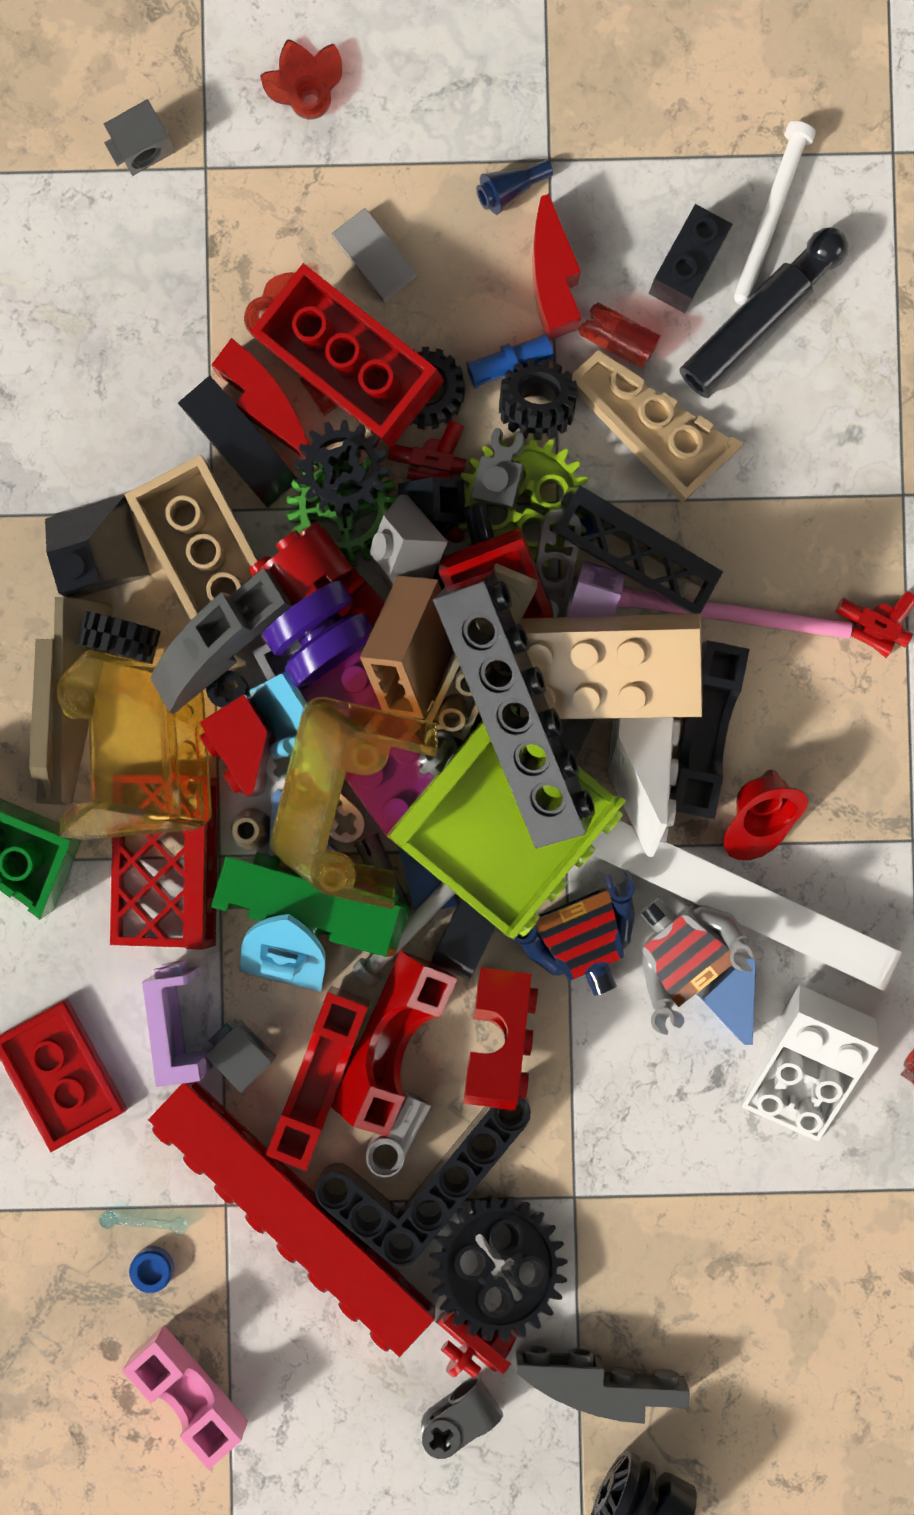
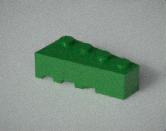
[0,798,84,920]
[211,852,410,957]

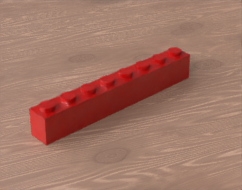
[148,1082,436,1358]

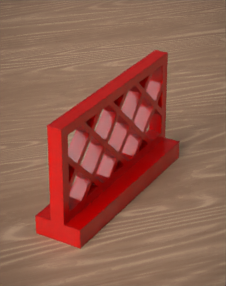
[110,776,219,950]

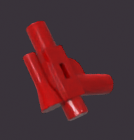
[387,420,467,480]
[835,591,914,658]

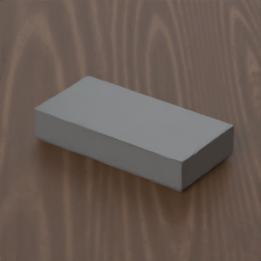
[332,208,417,303]

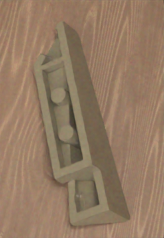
[29,597,113,805]

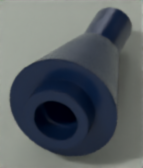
[476,160,553,215]

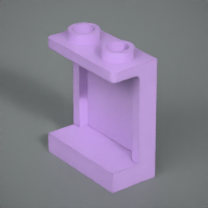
[142,961,213,1087]

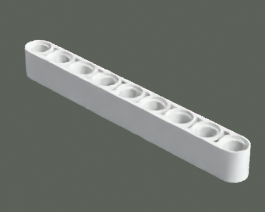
[592,821,902,991]

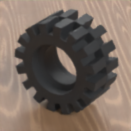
[409,347,465,430]
[499,360,578,440]
[76,611,161,664]

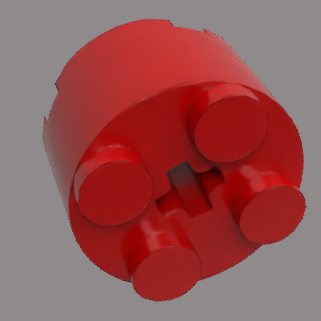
[249,521,354,606]

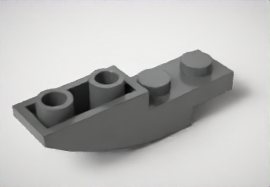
[150,568,293,714]
[516,1346,690,1424]

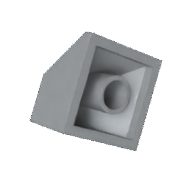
[370,494,448,589]

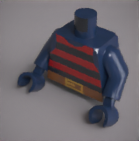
[514,870,635,996]

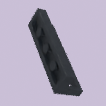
[552,485,723,614]

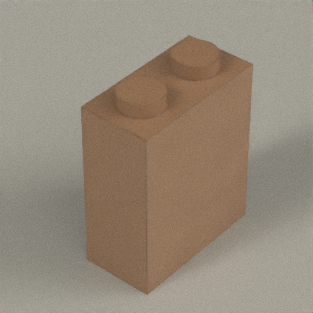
[360,576,453,719]

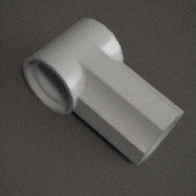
[366,1089,431,1178]

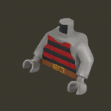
[640,897,764,1035]

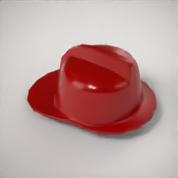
[724,769,808,860]

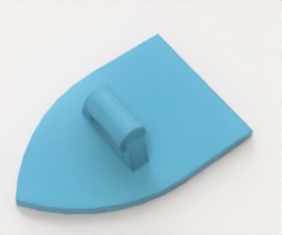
[247,671,338,793]
[239,914,326,992]

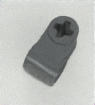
[421,1376,504,1459]

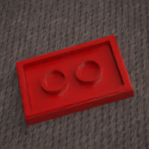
[0,998,128,1153]

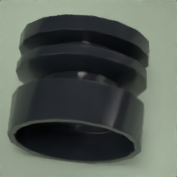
[591,1451,697,1515]

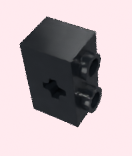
[648,204,733,313]

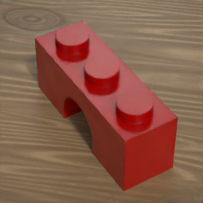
[463,967,538,1110]

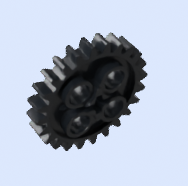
[428,1196,568,1342]

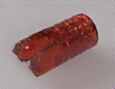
[578,302,661,370]

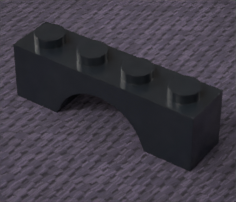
[669,640,750,819]

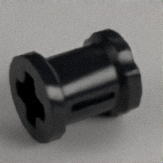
[206,670,249,708]

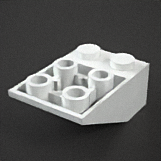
[608,717,680,857]
[742,985,879,1142]

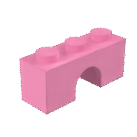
[122,1325,248,1470]

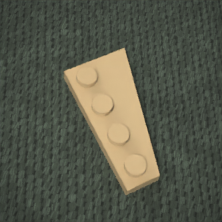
[572,350,744,504]

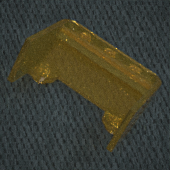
[270,697,438,909]

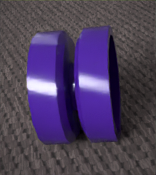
[261,580,374,688]

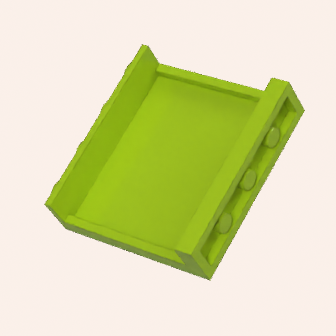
[386,703,626,939]

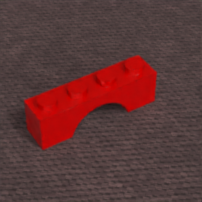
[331,951,458,1137]
[265,986,371,1171]

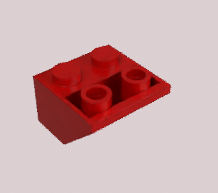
[199,694,276,797]

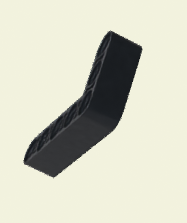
[315,1096,531,1267]

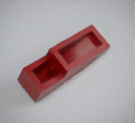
[532,193,582,341]
[211,338,309,460]

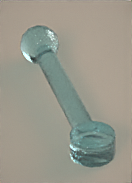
[99,1210,188,1235]

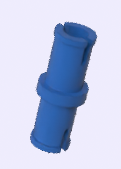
[466,334,554,389]

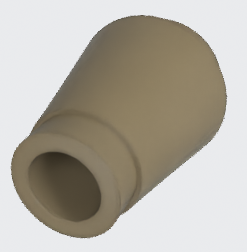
[231,808,271,851]

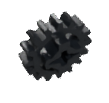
[294,420,390,517]

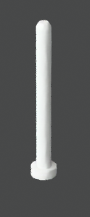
[734,121,816,305]

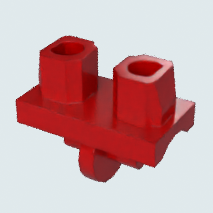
[435,1309,516,1378]

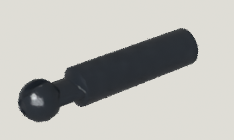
[679,227,848,399]

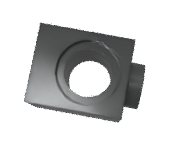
[103,99,176,176]
[205,1020,276,1093]

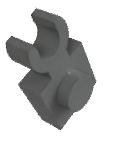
[471,428,525,509]

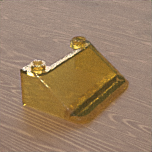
[56,650,212,840]

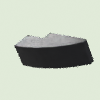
[178,375,298,508]

